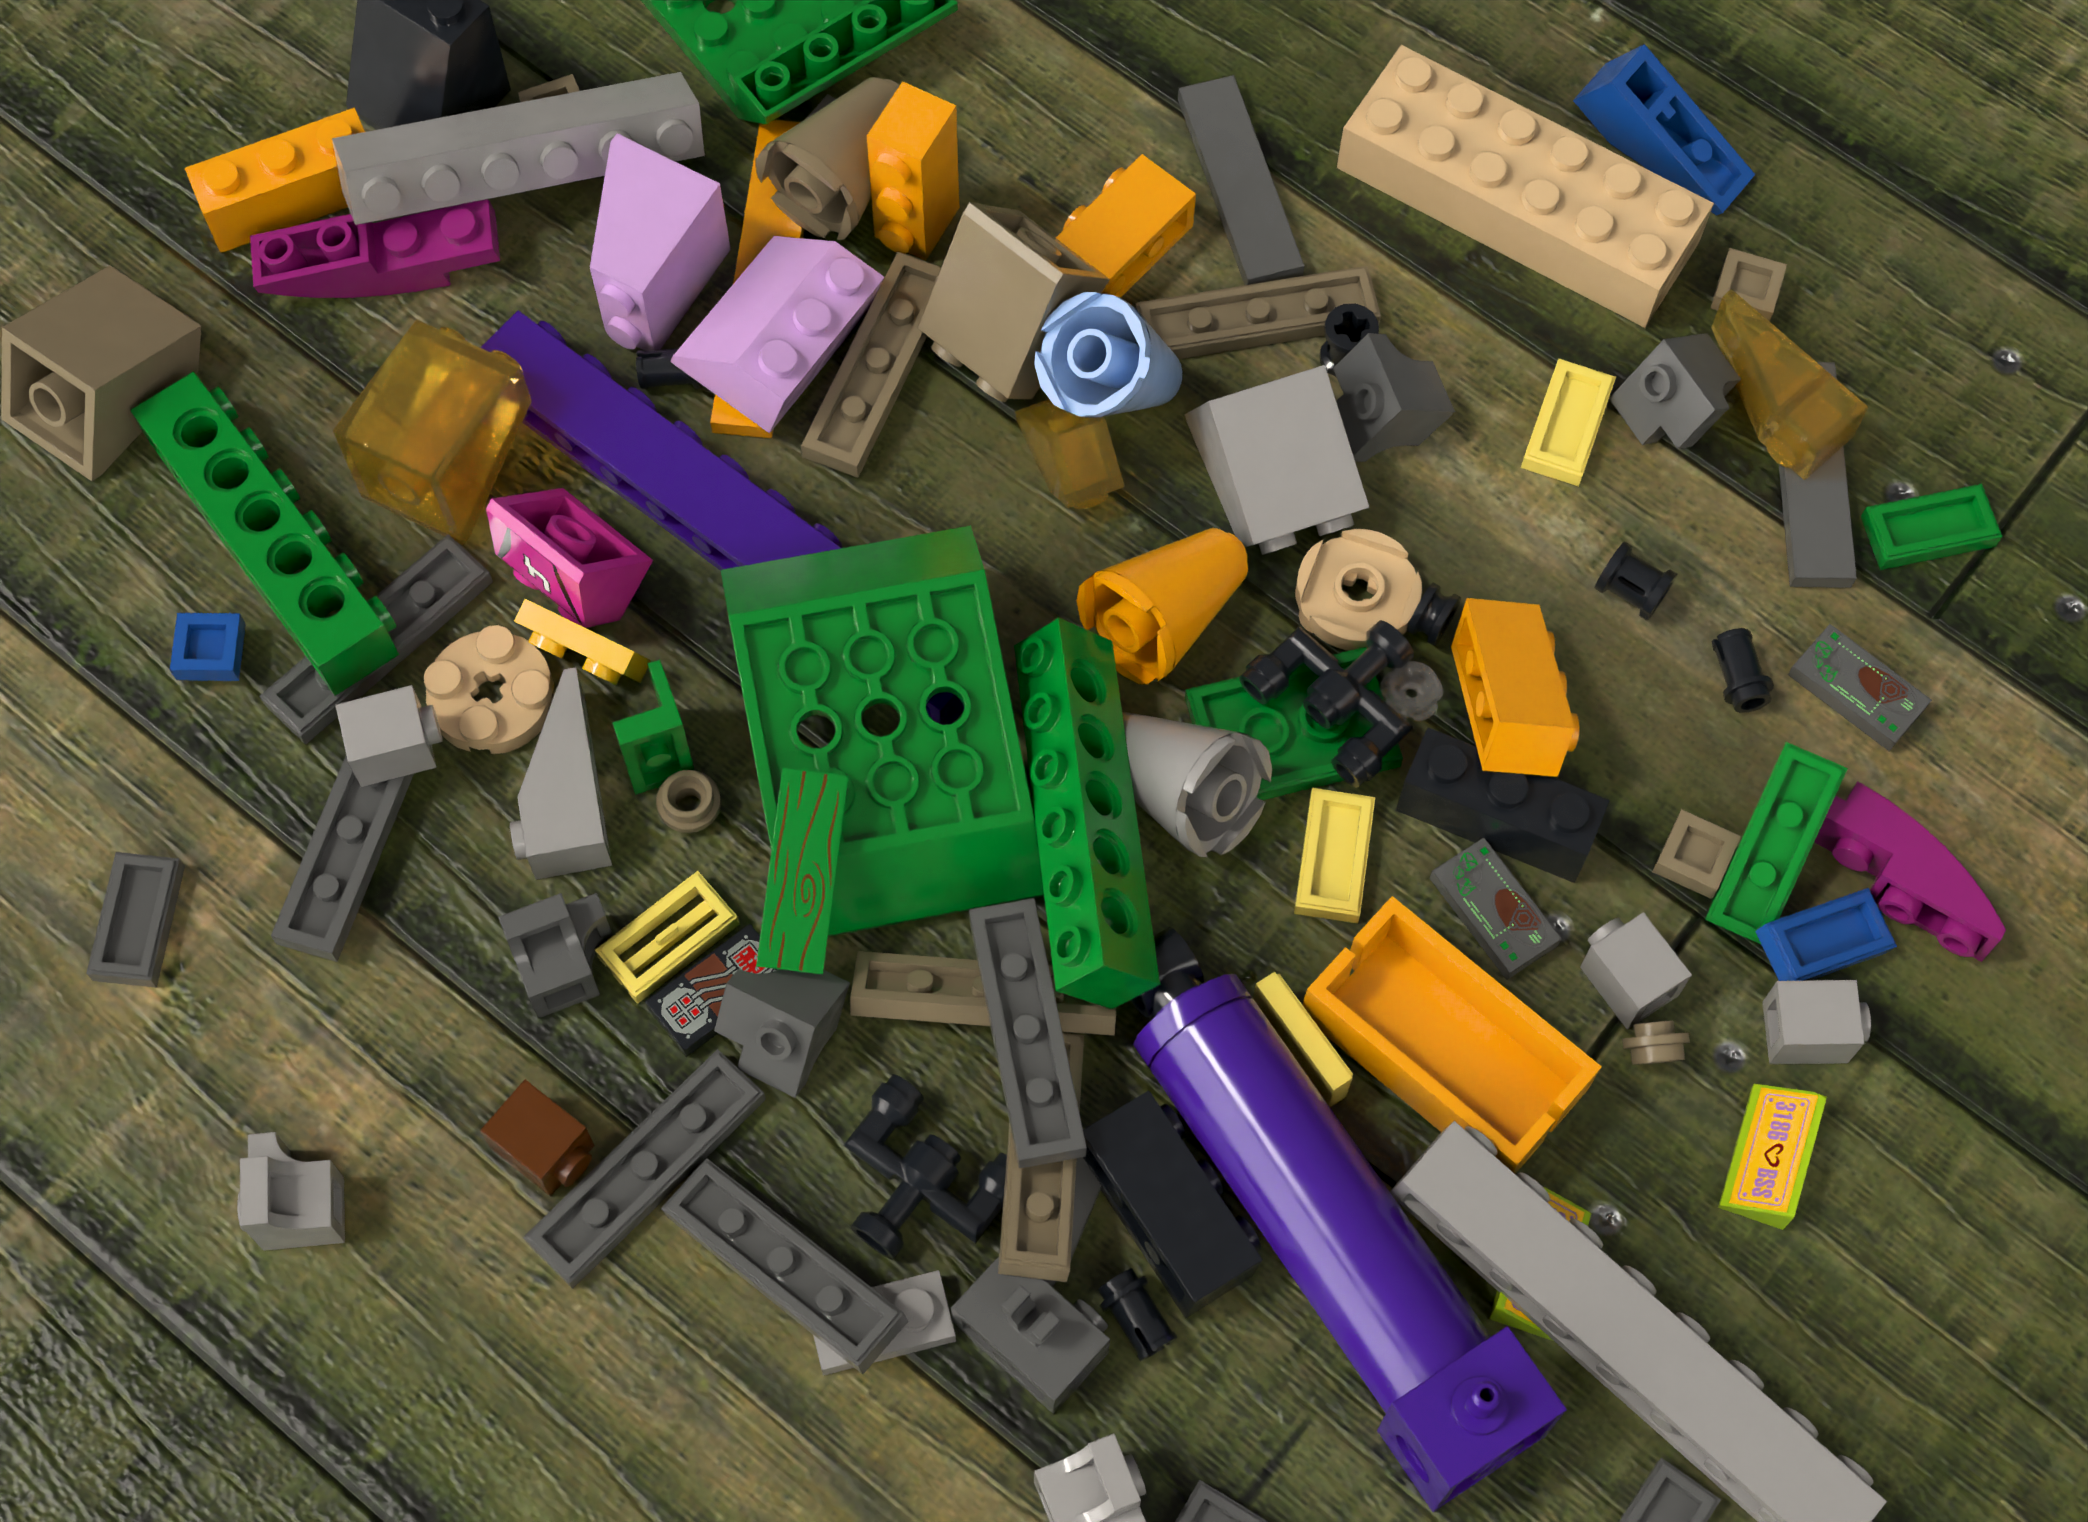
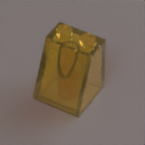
[333,319,532,546]

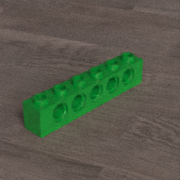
[130,371,399,696]
[1014,617,1160,1009]

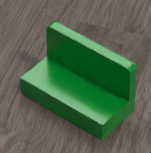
[612,659,695,795]

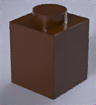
[480,1079,595,1197]

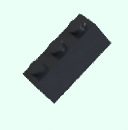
[1396,727,1610,883]
[1083,1090,1263,1319]

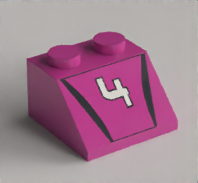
[486,488,653,628]

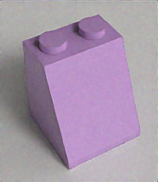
[590,133,731,351]

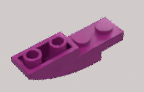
[250,199,500,298]
[1814,781,2006,962]

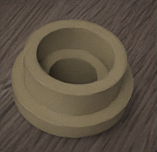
[656,770,721,833]
[1622,1021,1690,1065]

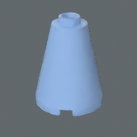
[1034,292,1182,418]

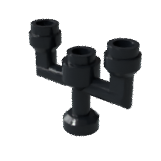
[1239,620,1414,788]
[843,1074,1007,1260]

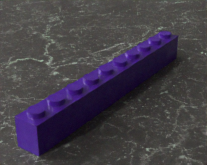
[468,310,964,725]

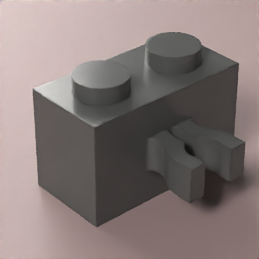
[951,1257,1110,1415]

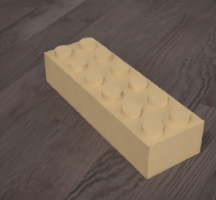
[1337,45,1714,328]

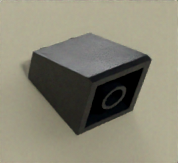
[346,0,511,130]

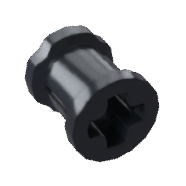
[1320,303,1379,378]
[1594,541,1678,621]

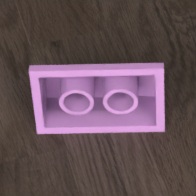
[671,236,884,434]

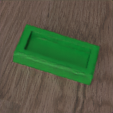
[1861,484,2002,570]

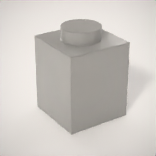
[335,685,442,787]
[1580,912,1692,1029]
[1762,980,1871,1064]

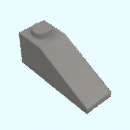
[510,667,612,880]

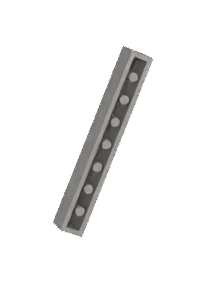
[1390,1121,1887,1522]

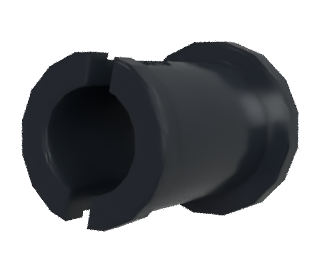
[636,348,703,390]
[1712,628,1774,713]
[1098,1268,1178,1362]

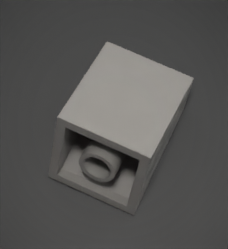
[1184,365,1369,555]

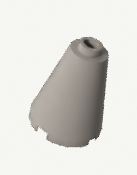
[1122,712,1272,857]

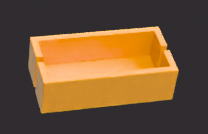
[1303,896,1602,1174]

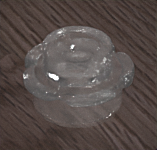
[1380,661,1443,721]

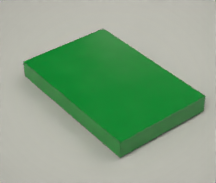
[1185,647,1403,800]

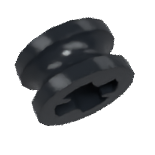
[1407,583,1461,646]

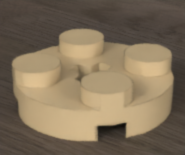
[1295,529,1422,650]
[424,625,554,754]

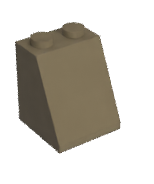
[918,202,1110,402]
[1,265,201,481]

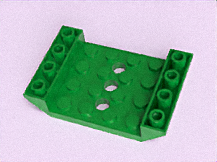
[641,0,958,124]
[721,525,1044,937]

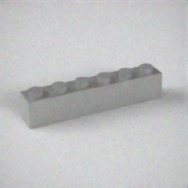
[332,72,705,225]

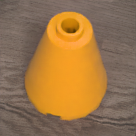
[1076,528,1248,684]

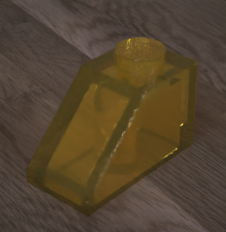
[1014,399,1125,509]

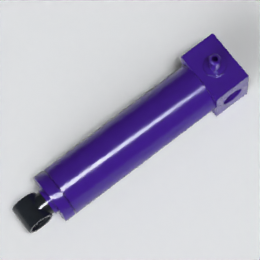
[1130,927,1567,1512]

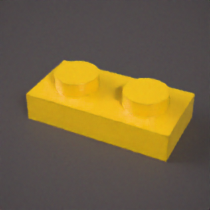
[514,599,651,685]

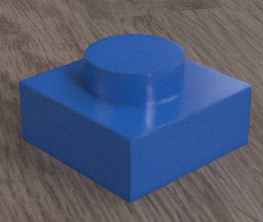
[170,613,246,681]

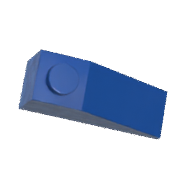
[1573,44,1755,215]

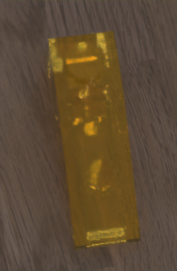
[1711,289,1868,480]

